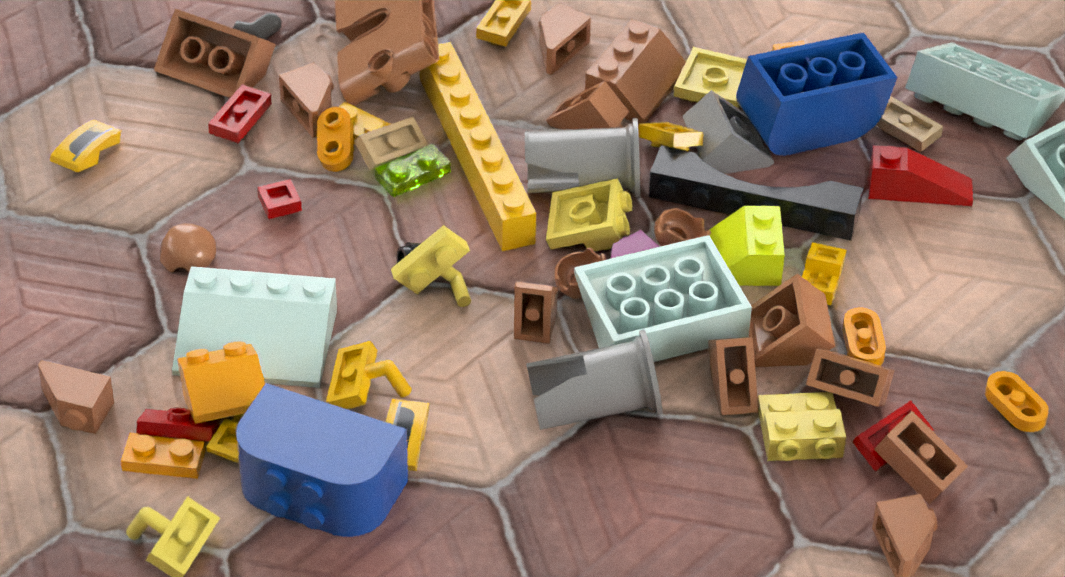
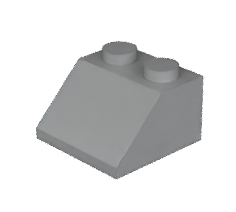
[682,90,774,174]

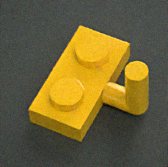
[326,341,412,409]

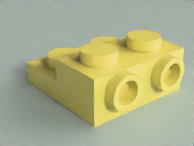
[546,178,632,251]
[758,392,846,461]

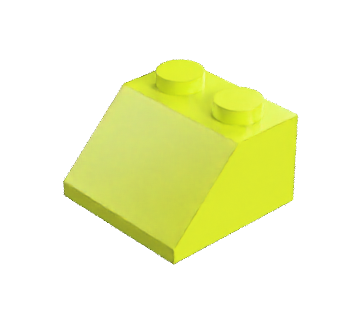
[709,206,785,286]

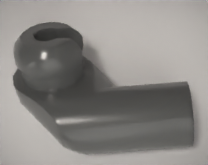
[233,13,282,40]

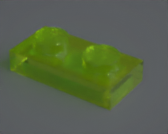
[375,144,451,198]

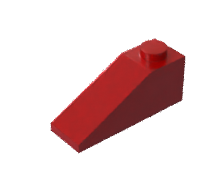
[868,145,973,207]

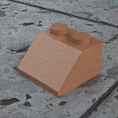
[749,274,835,367]

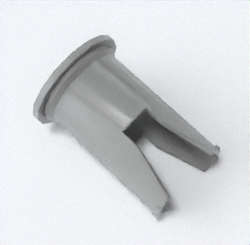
[525,118,640,198]
[526,329,663,430]

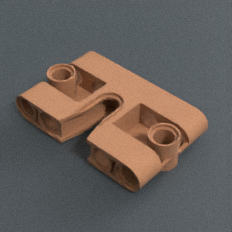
[335,0,439,106]

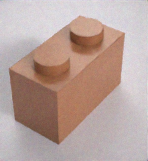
[806,349,895,407]
[874,411,968,505]

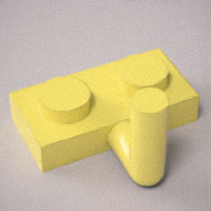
[391,225,471,307]
[126,496,220,577]

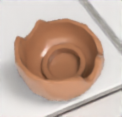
[654,208,711,246]
[160,223,216,273]
[555,247,606,299]

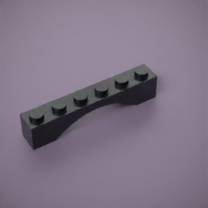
[648,146,863,241]

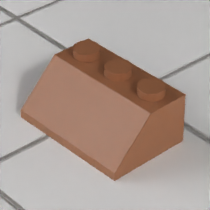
[153,8,276,98]
[585,19,686,124]

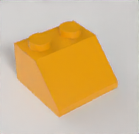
[177,341,265,424]

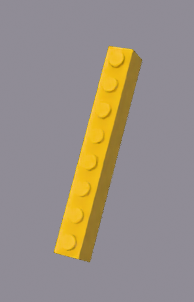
[420,42,536,251]

